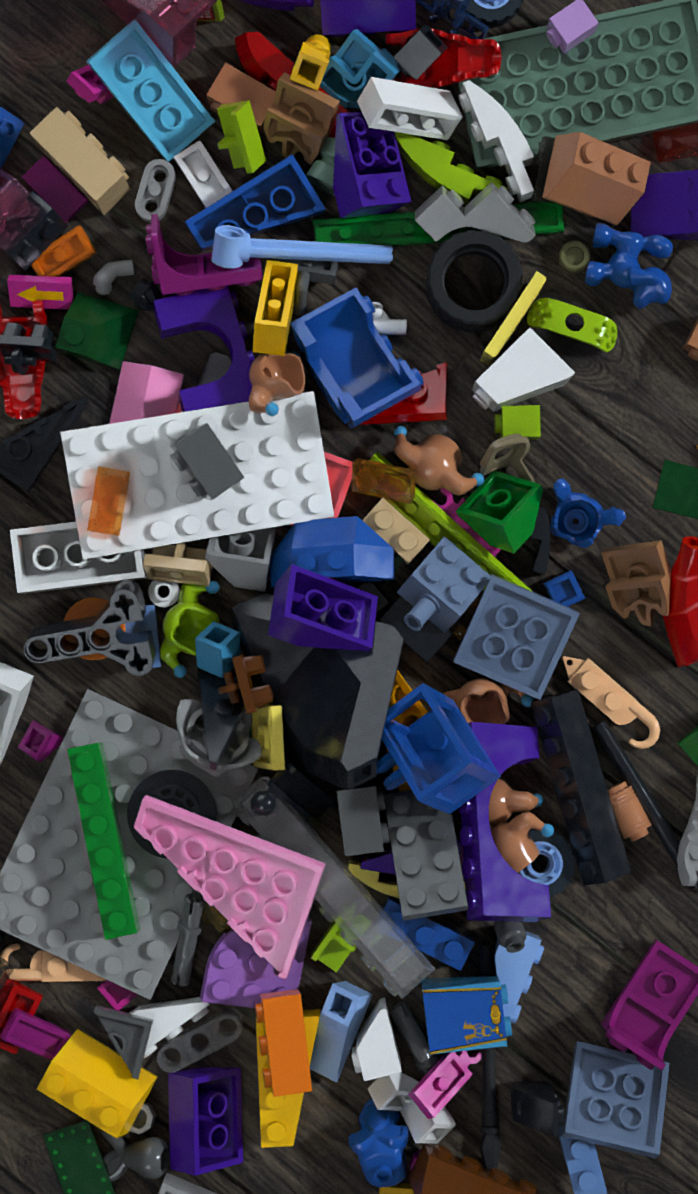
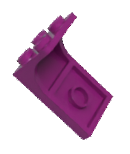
[146,214,263,295]
[601,939,698,1070]

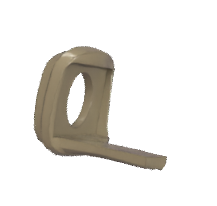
[480,434,535,482]

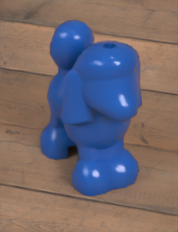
[585,223,673,309]

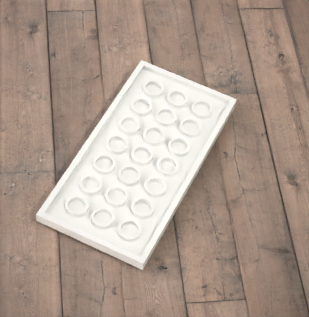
[60,391,334,559]

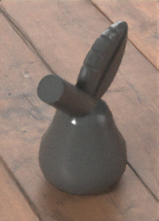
[102,1131,170,1182]

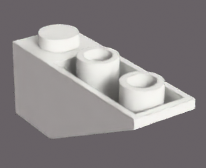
[129,997,210,1058]

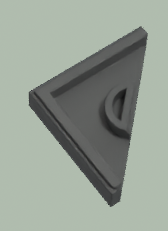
[94,1005,154,1079]

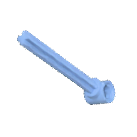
[211,225,393,268]

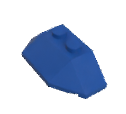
[270,516,395,588]

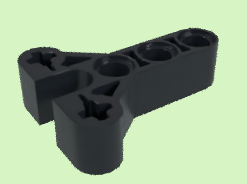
[24,580,156,676]

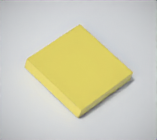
[251,704,285,771]

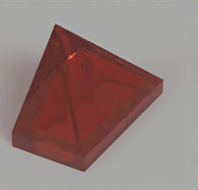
[652,123,698,163]

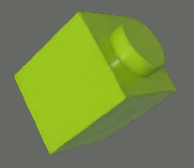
[494,405,541,440]

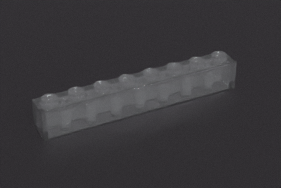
[233,777,436,999]

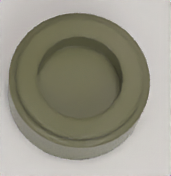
[558,241,590,274]

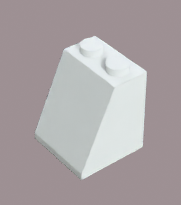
[472,328,575,412]

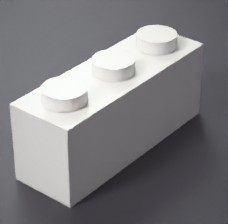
[357,77,462,140]

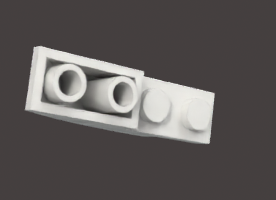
[459,80,534,202]

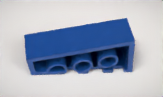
[185,154,326,252]

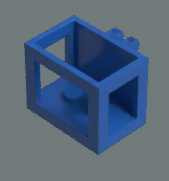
[377,683,501,814]

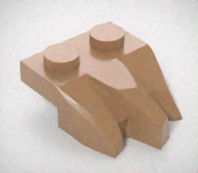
[263,72,340,165]
[601,540,671,627]

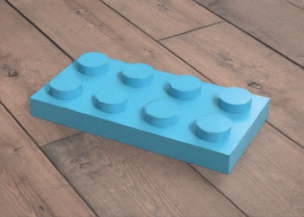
[86,20,215,162]

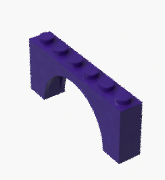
[458,722,551,922]

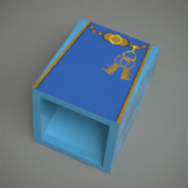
[421,976,512,1055]

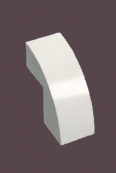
[368,1073,456,1144]

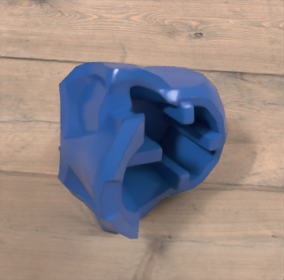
[348,1099,410,1188]

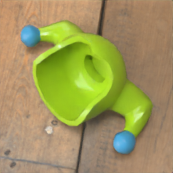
[160,580,220,678]

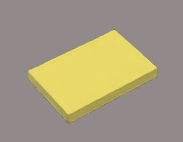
[480,271,546,366]

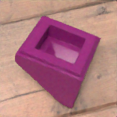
[17,720,64,762]

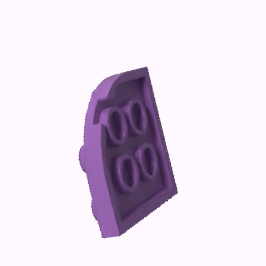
[200,917,312,1008]

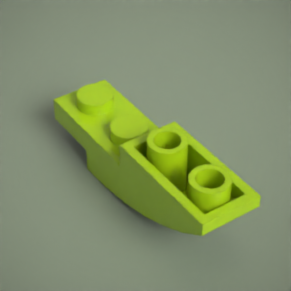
[395,132,508,205]

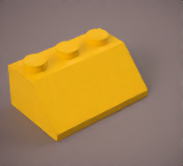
[36,1029,158,1139]

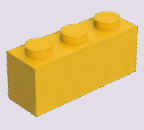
[253,260,298,356]

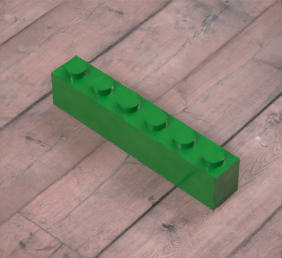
[67,742,140,940]

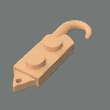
[562,656,660,749]
[0,943,106,982]

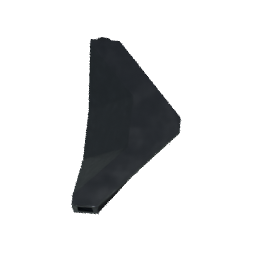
[231,593,404,790]

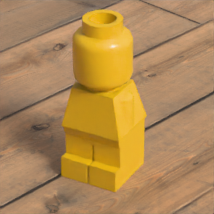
[290,34,332,91]

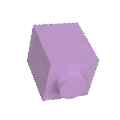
[546,0,599,54]

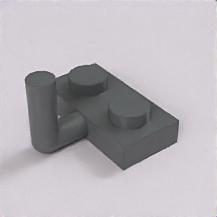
[275,259,339,316]

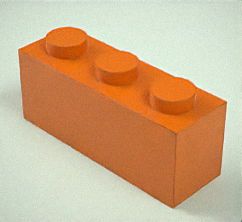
[255,989,312,1097]

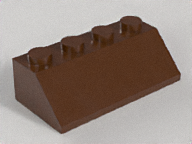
[408,1144,539,1194]

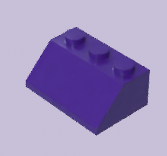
[320,0,416,37]
[168,1067,243,1176]

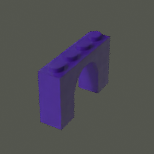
[153,285,255,412]

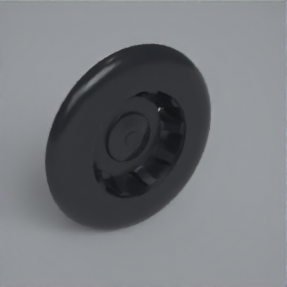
[127,770,216,859]

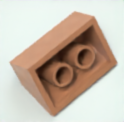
[542,132,651,226]

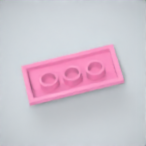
[109,361,184,424]

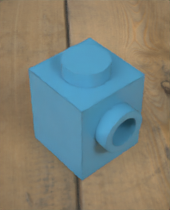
[195,621,241,678]

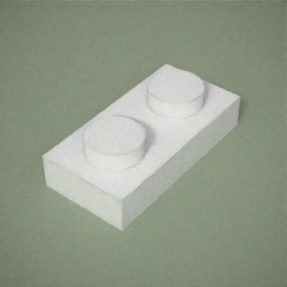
[174,140,233,208]

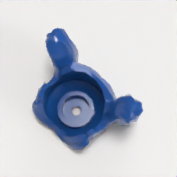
[549,478,627,548]

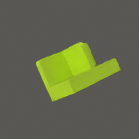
[217,100,266,174]
[310,901,373,973]

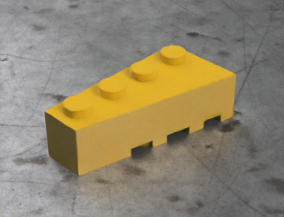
[256,1009,320,1148]

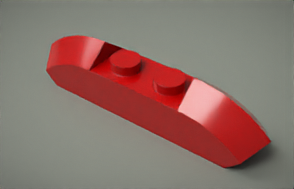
[235,32,349,138]

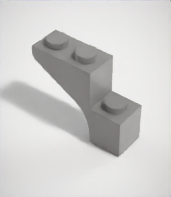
[415,182,536,242]

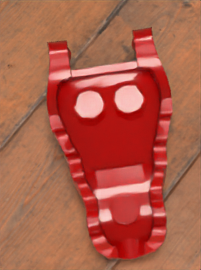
[386,28,502,89]
[0,300,50,419]

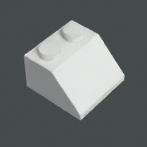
[352,998,402,1081]

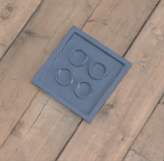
[453,574,580,700]
[562,1041,670,1159]

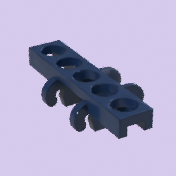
[416,0,489,39]

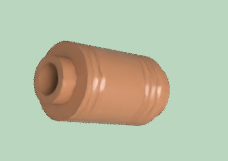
[607,781,652,842]

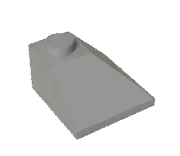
[205,526,277,592]

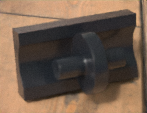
[0,322,57,375]

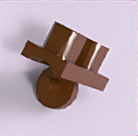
[218,654,274,714]

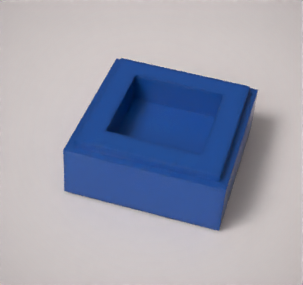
[543,570,585,607]

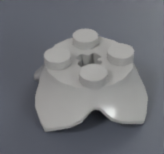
[176,699,262,776]

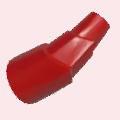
[662,536,698,668]

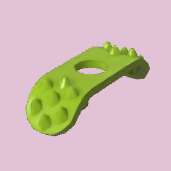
[527,298,617,352]

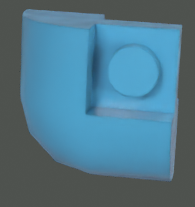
[320,29,400,109]

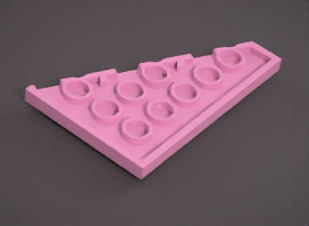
[134,795,326,980]

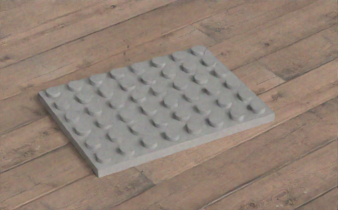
[0,689,259,1000]

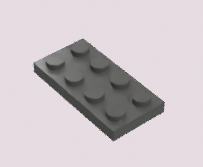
[383,790,468,921]

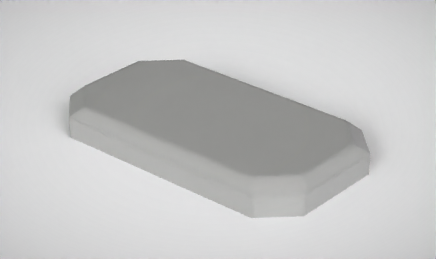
[198,352,231,386]

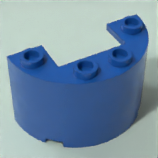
[290,288,424,429]

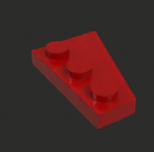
[360,362,448,425]

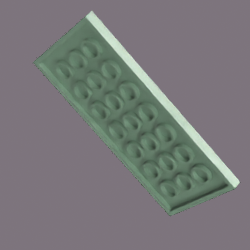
[457,0,698,170]

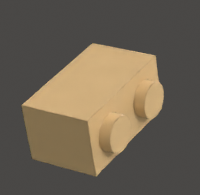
[363,498,430,564]

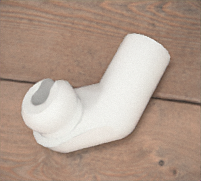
[372,302,407,335]

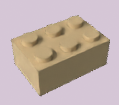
[30,107,131,215]

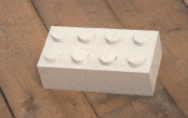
[10,522,147,594]

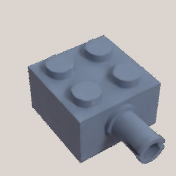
[397,536,490,633]

